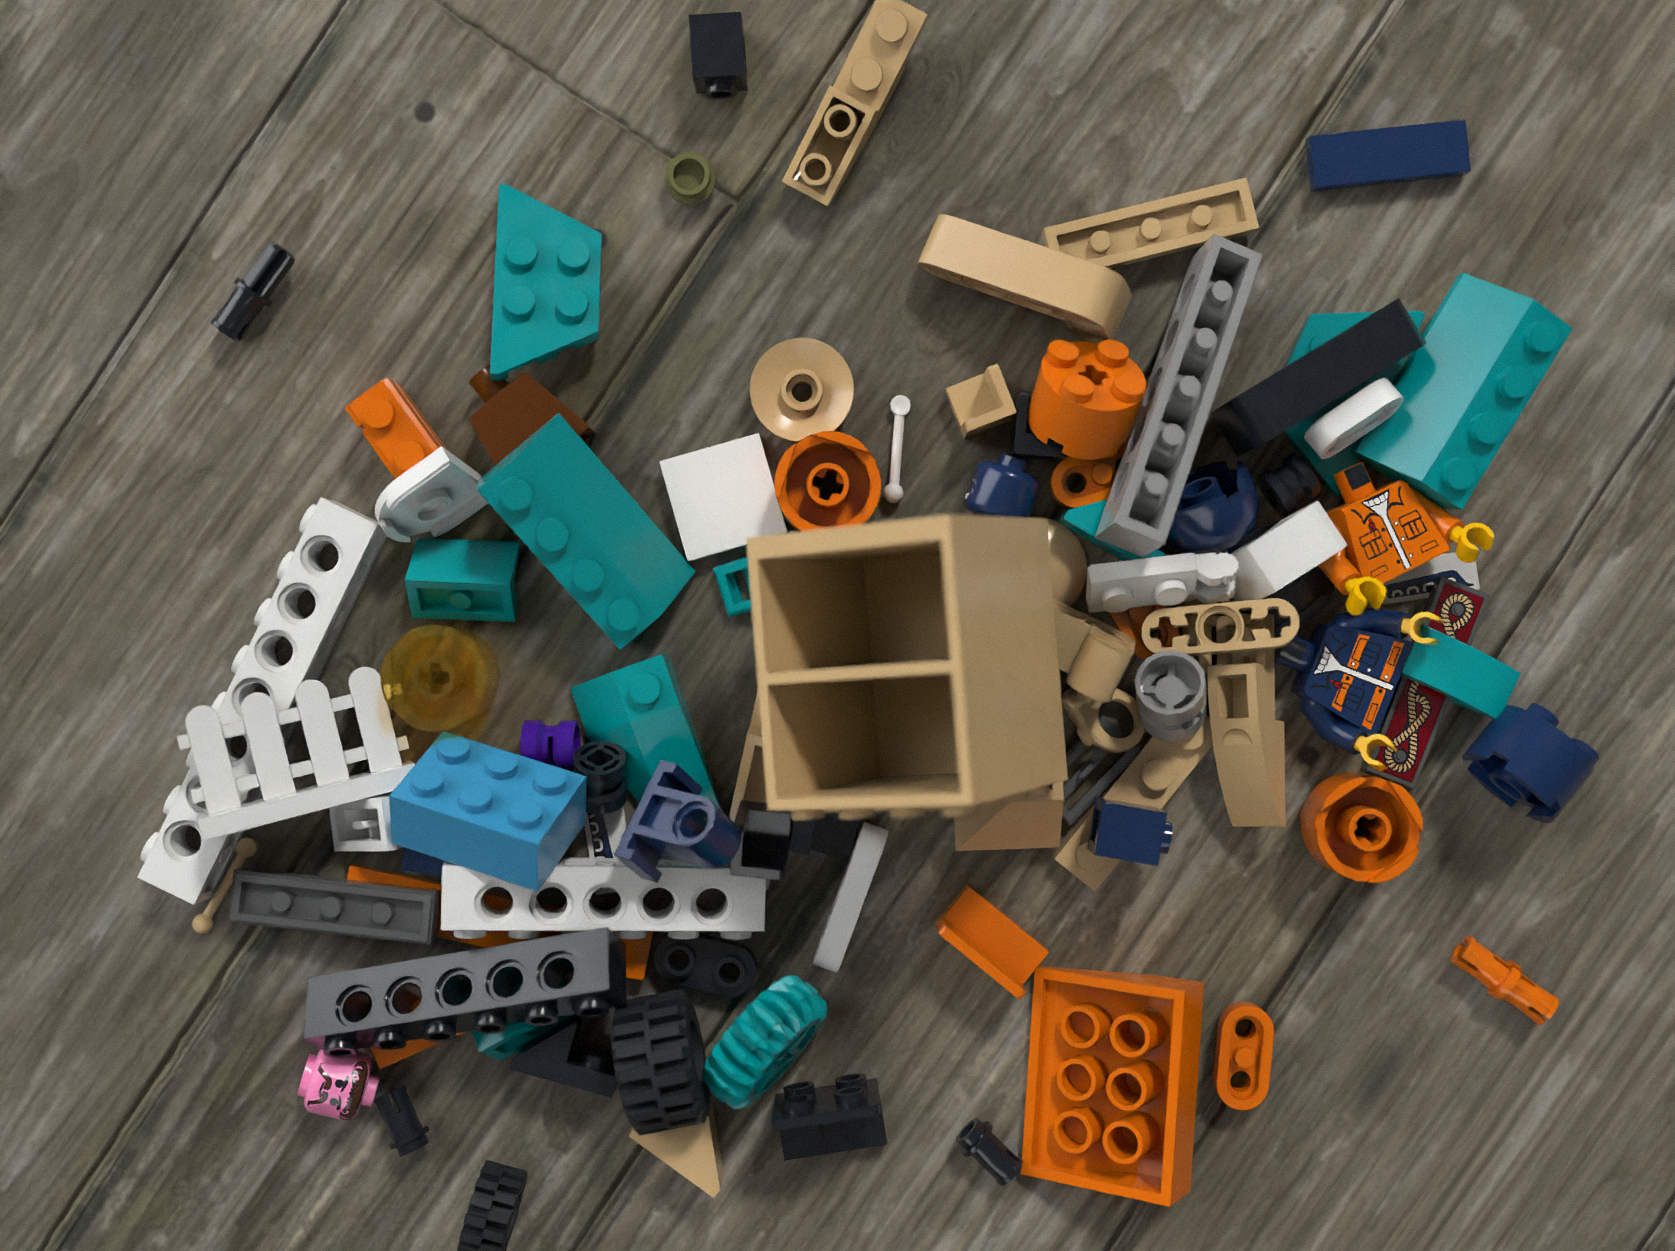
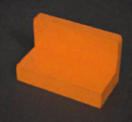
[935,884,1049,1000]

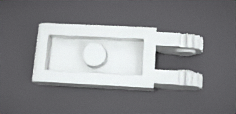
[1086,552,1240,613]

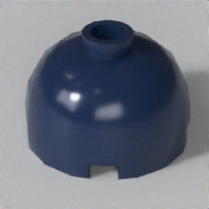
[1166,461,1259,555]

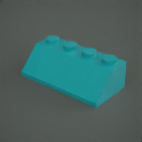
[1350,273,1573,510]
[477,412,696,650]

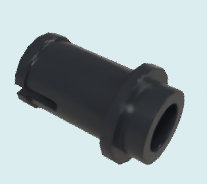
[373,1084,430,1157]
[956,1118,1023,1186]

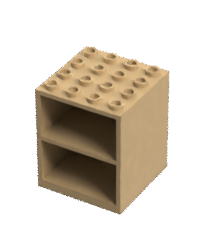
[746,514,1068,820]

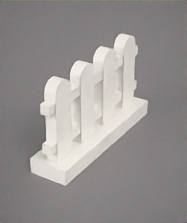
[177,667,415,841]

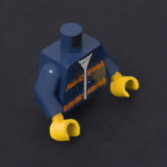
[1274,608,1444,771]

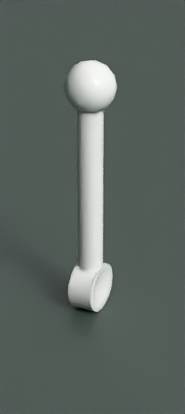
[883,395,911,503]

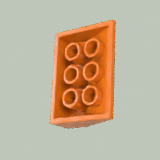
[1021,966,1204,1207]

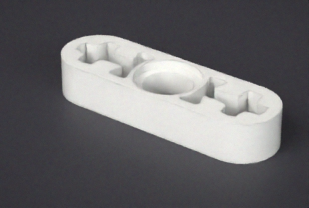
[812,822,889,973]

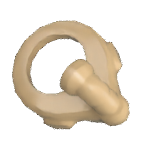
[1061,688,1145,753]

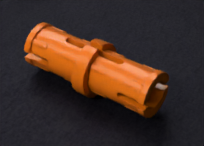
[1450,935,1559,1025]

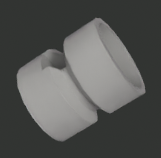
[1135,650,1207,742]

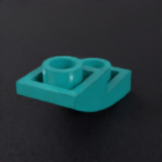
[1401,625,1521,719]

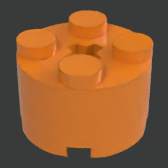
[1027,339,1146,459]
[775,431,881,532]
[1299,772,1423,883]

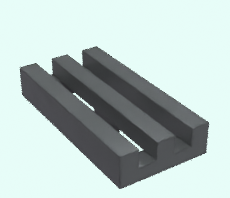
[1062,715,1141,826]

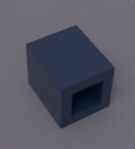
[1087,797,1172,866]

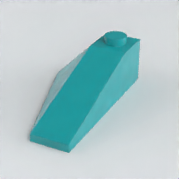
[570,654,725,814]

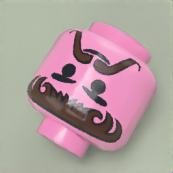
[297,1049,380,1121]

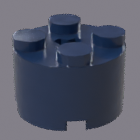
[1462,703,1599,823]

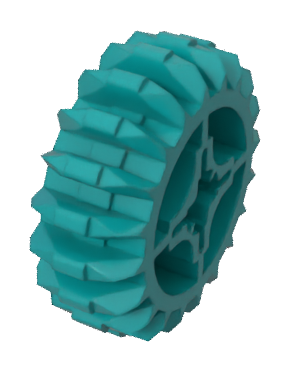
[702,975,828,1110]

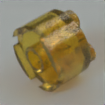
[380,625,500,732]

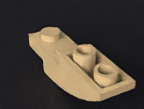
[782,0,929,207]
[1207,614,1286,827]

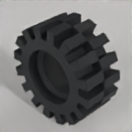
[457,1160,528,1251]

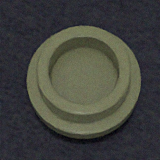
[664,152,716,205]

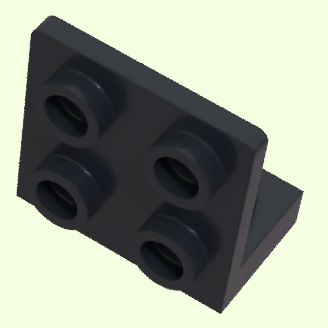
[771,1073,887,1161]

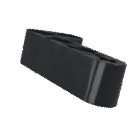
[1210,298,1427,457]

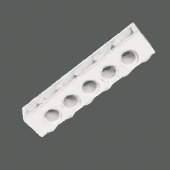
[441,857,766,940]

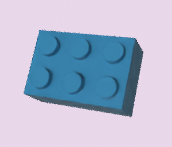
[389,731,587,892]

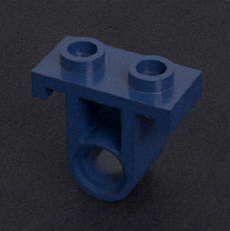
[614,760,742,883]

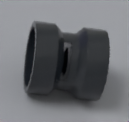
[573,741,627,815]

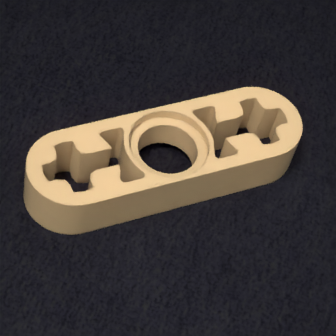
[1141,598,1299,656]

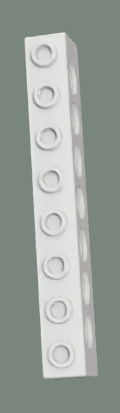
[137,497,387,905]

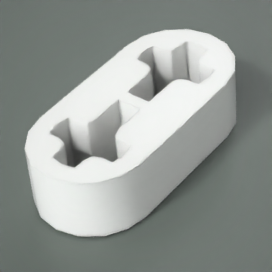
[1304,378,1404,459]

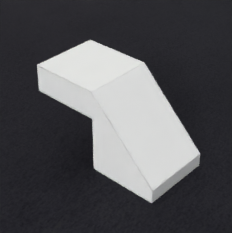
[1230,500,1347,602]

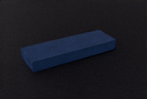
[1305,119,1471,192]

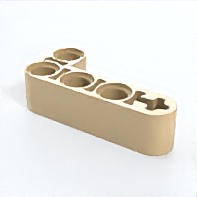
[918,214,1132,344]
[1054,599,1136,702]

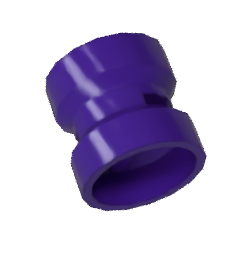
[520,720,581,772]

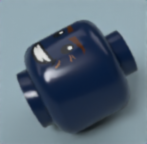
[964,453,1041,518]

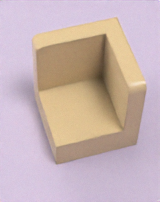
[945,364,1017,439]

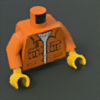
[1318,462,1494,615]

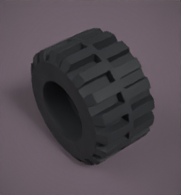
[611,989,710,1135]

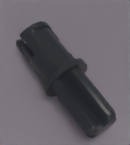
[211,242,295,342]

